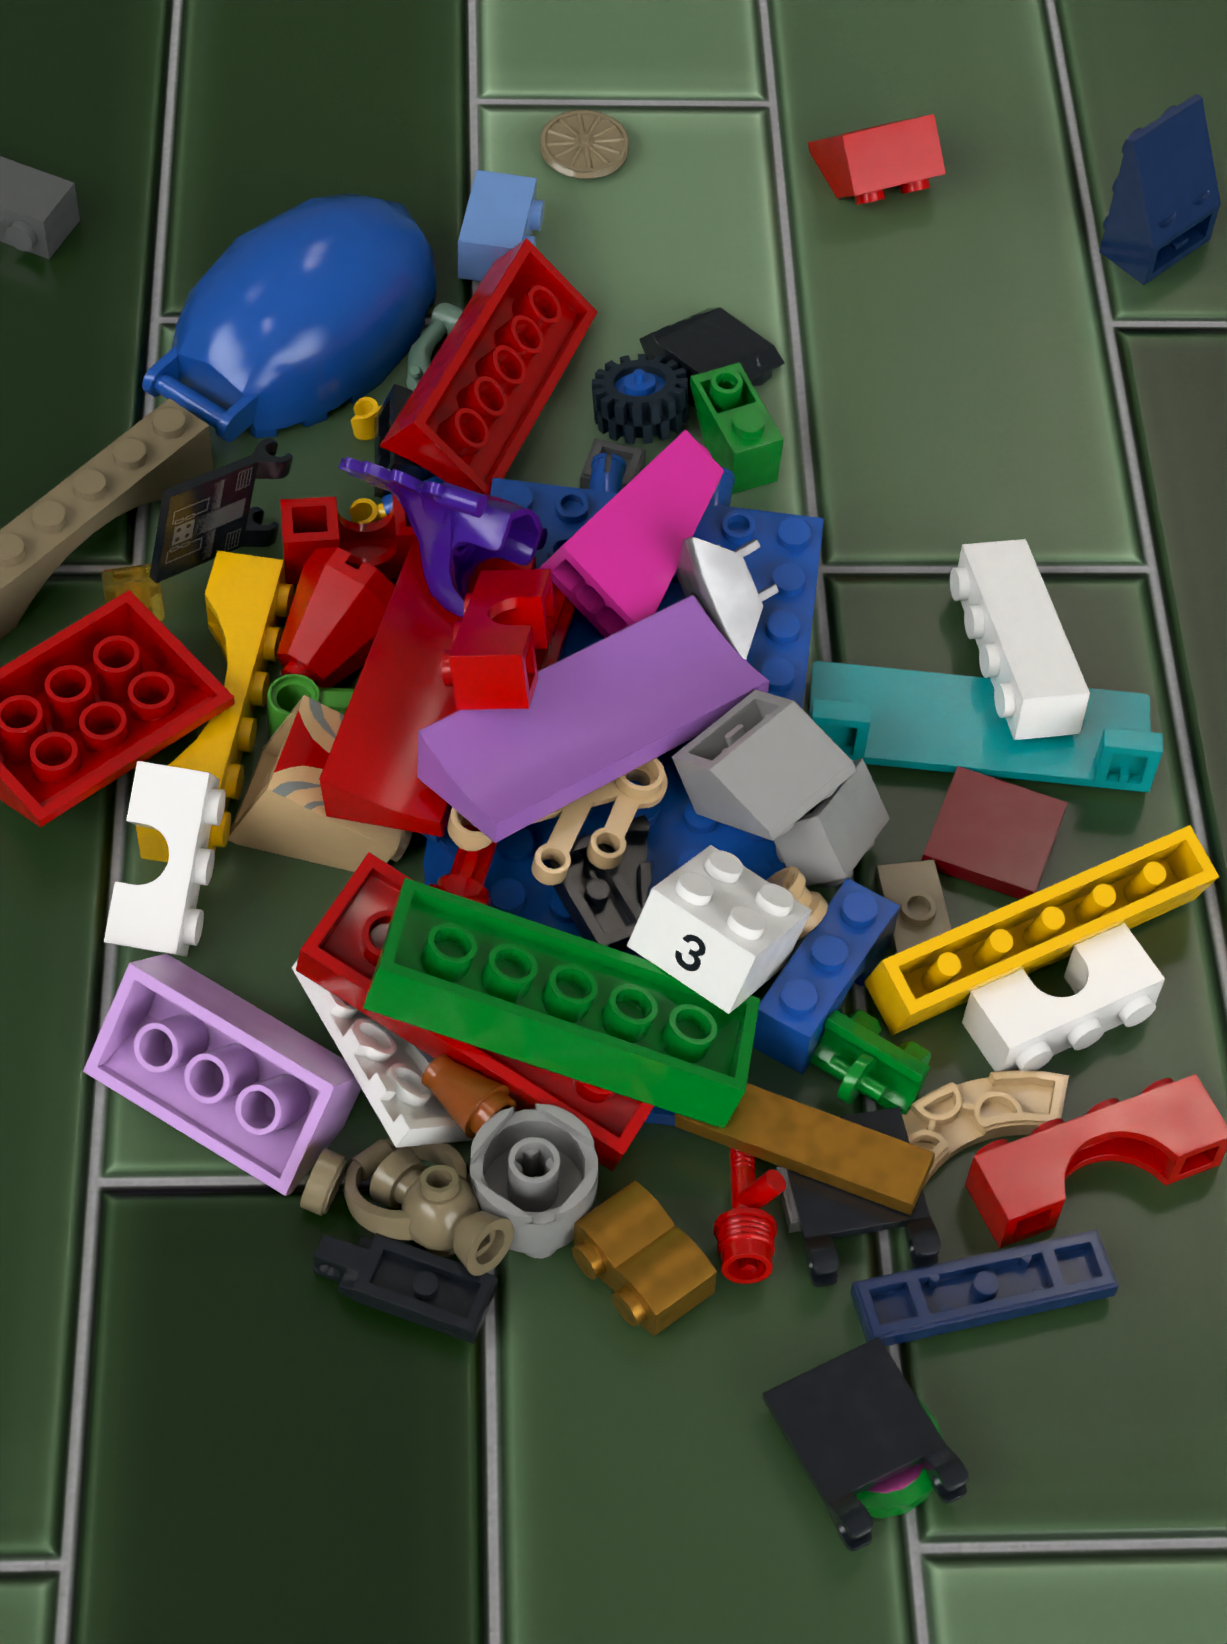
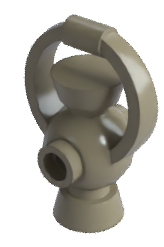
[344,1138,514,1276]

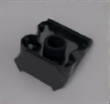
[639,307,785,409]

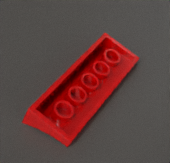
[380,238,598,496]
[319,535,537,837]
[296,852,654,1172]

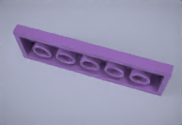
[417,595,769,843]

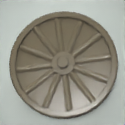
[540,110,629,179]

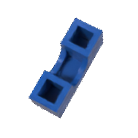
[753,878,900,1075]

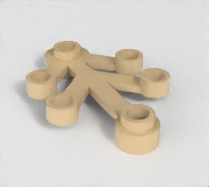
[447,758,668,885]

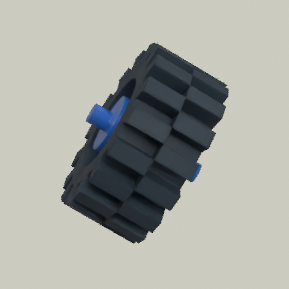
[592,354,689,444]

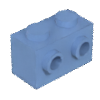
[458,170,545,282]

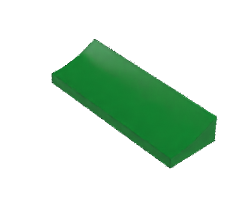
[363,878,760,1128]

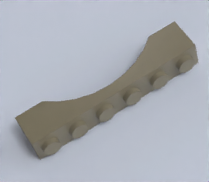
[0,398,213,640]

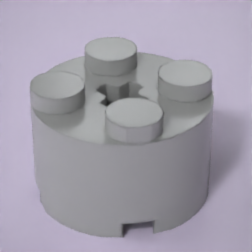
[469,1104,599,1259]

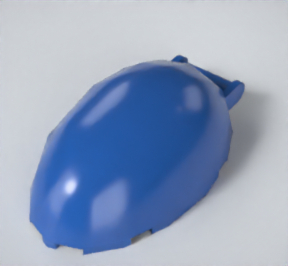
[142,193,437,442]

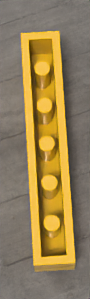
[864,825,1219,1035]

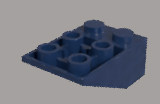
[1099,93,1221,285]

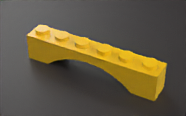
[136,550,294,862]

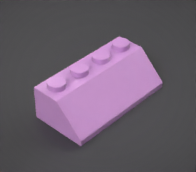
[83,953,361,1196]

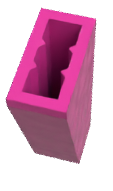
[539,429,724,638]

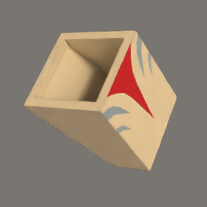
[228,695,412,872]

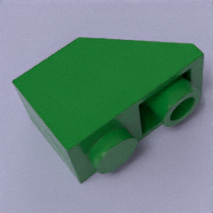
[690,362,784,494]

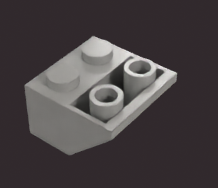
[672,689,857,841]

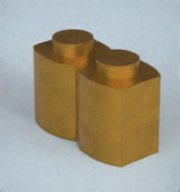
[572,1181,717,1336]

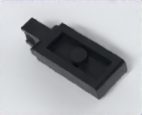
[313,1233,498,1344]

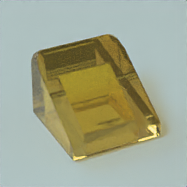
[101,564,165,621]

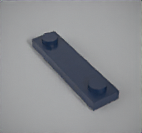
[850,1229,1119,1347]

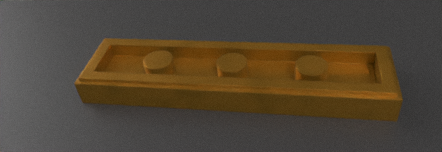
[675,1083,935,1215]

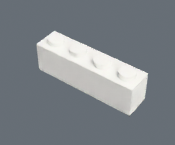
[950,539,1090,740]

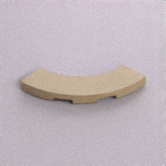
[902,1070,1069,1188]

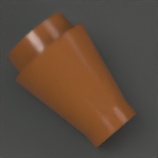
[421,1054,517,1138]

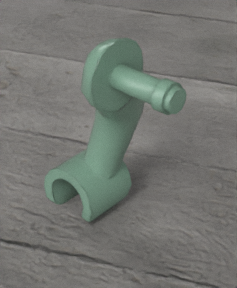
[406,303,463,391]

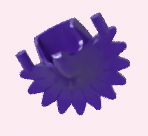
[338,457,548,618]

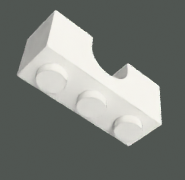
[104,761,226,957]
[962,923,1165,1072]

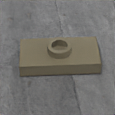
[874,860,952,955]

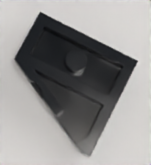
[542,815,652,951]

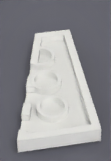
[291,959,474,1148]

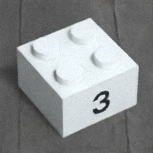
[627,845,812,1014]

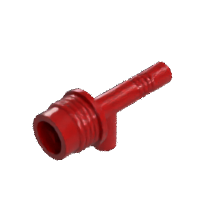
[713,1148,786,1284]

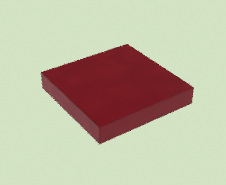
[921,766,1068,899]

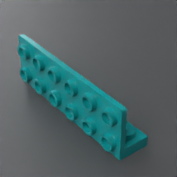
[808,661,1163,792]

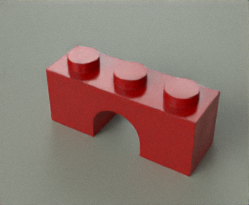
[280,494,415,585]
[442,569,557,710]

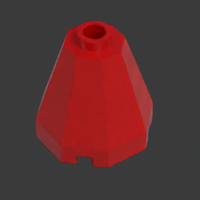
[277,547,395,688]

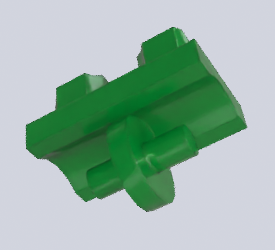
[810,1009,931,1115]

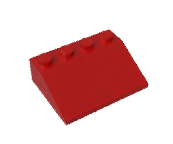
[0,590,235,828]

